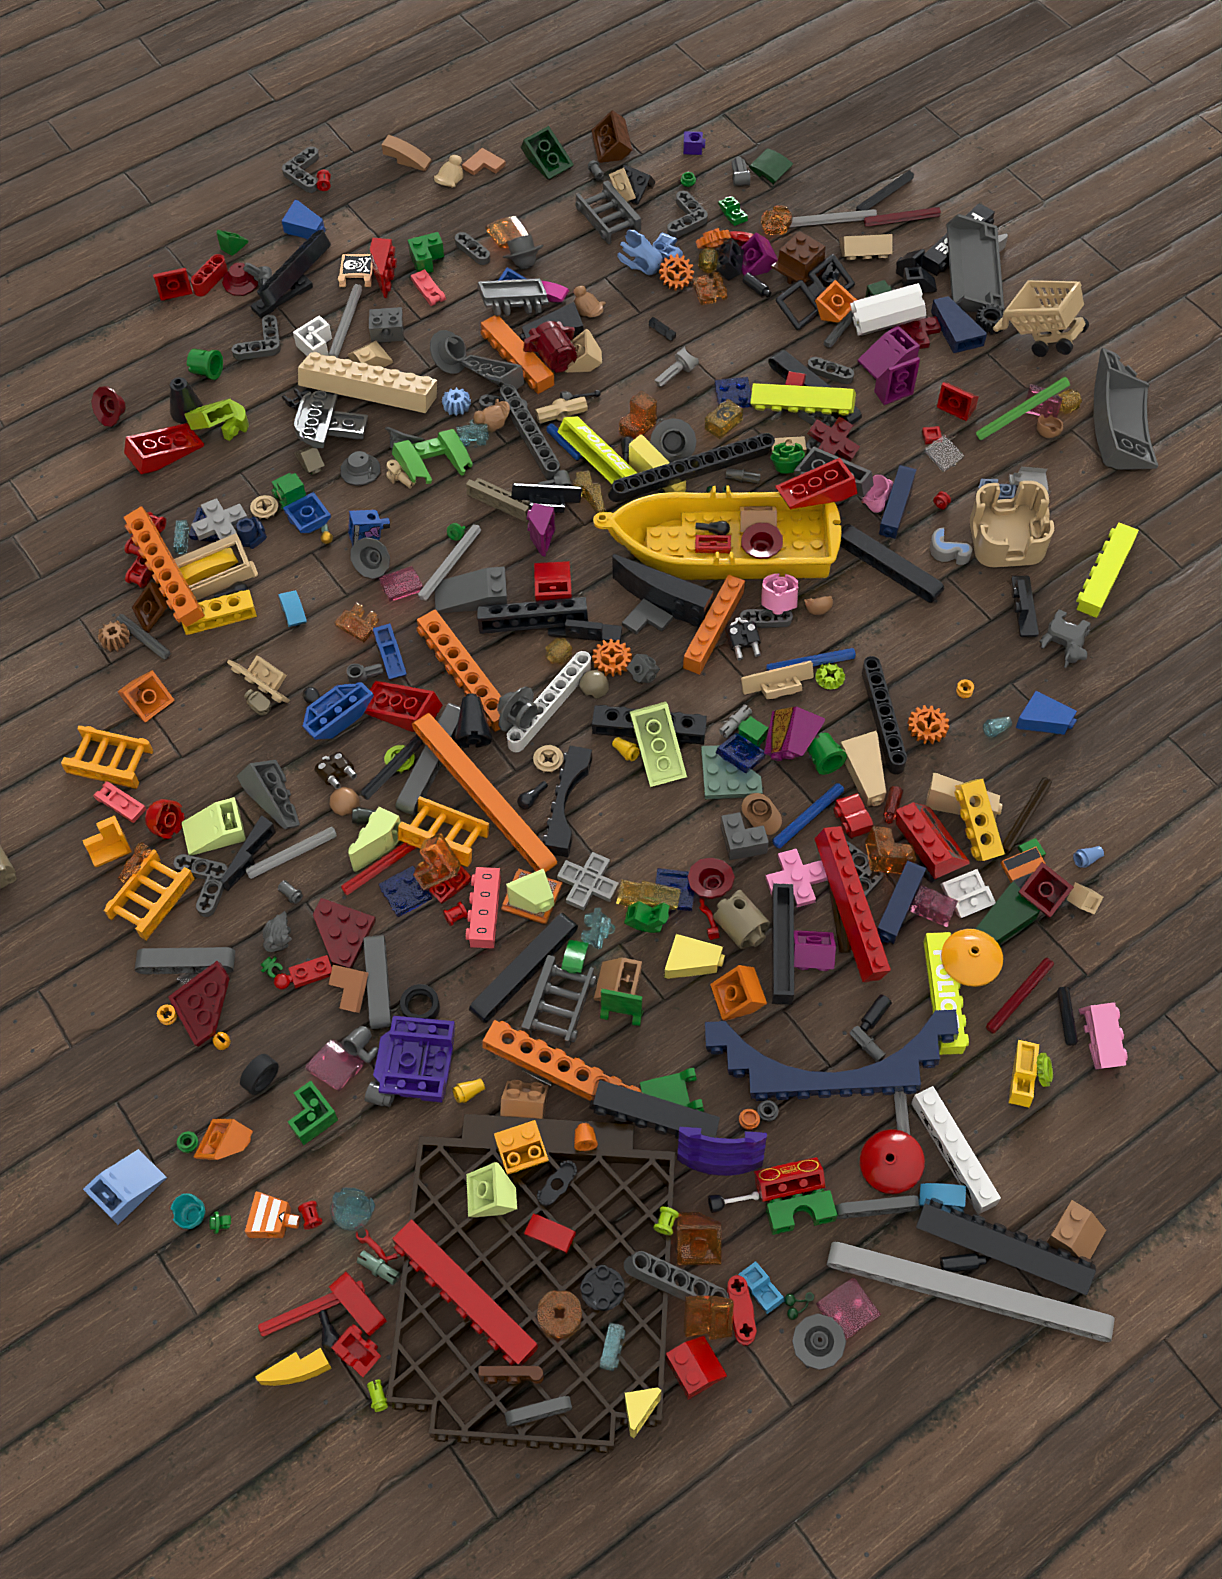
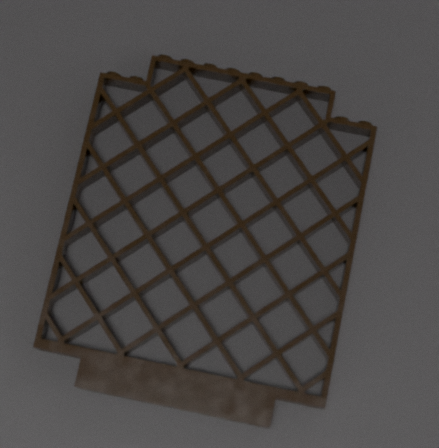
[387,1114,675,1453]

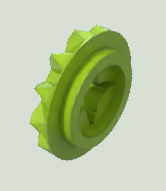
[815,663,845,689]
[384,745,415,773]
[1036,1053,1053,1087]

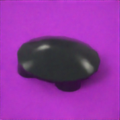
[580,1265,625,1311]

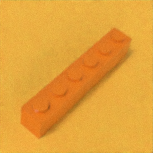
[480,315,554,394]
[683,574,745,675]

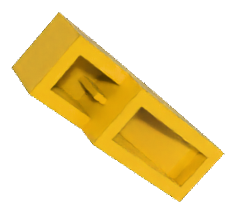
[179,548,238,586]
[1009,1040,1039,1108]
[255,1348,332,1386]

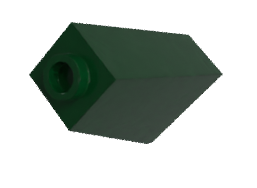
[973,881,1040,953]

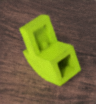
[221,400,249,441]

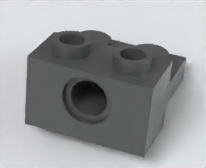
[369,307,404,342]

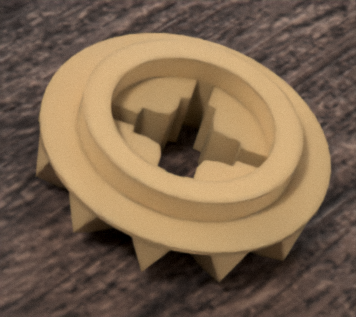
[250,495,279,520]
[533,745,563,773]

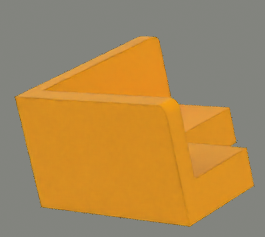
[83,815,132,867]

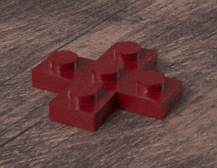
[888,316,941,349]
[807,416,860,462]

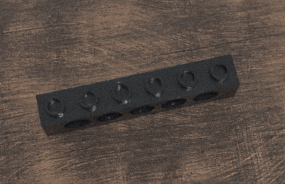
[477,597,588,634]
[592,705,707,745]

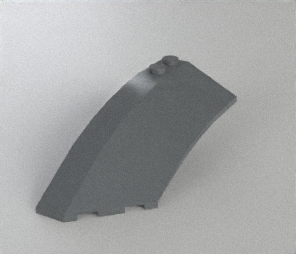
[1094,348,1158,469]

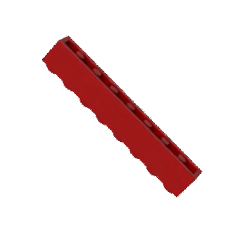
[815,826,891,982]
[392,1219,538,1366]

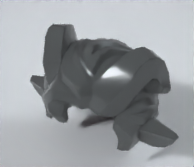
[263,911,292,952]

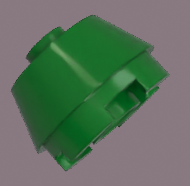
[770,443,805,474]

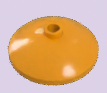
[941,929,1003,987]

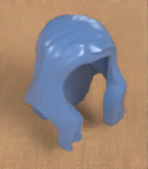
[617,230,663,275]

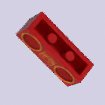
[754,1157,826,1202]

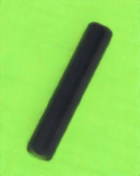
[1057,987,1078,1046]

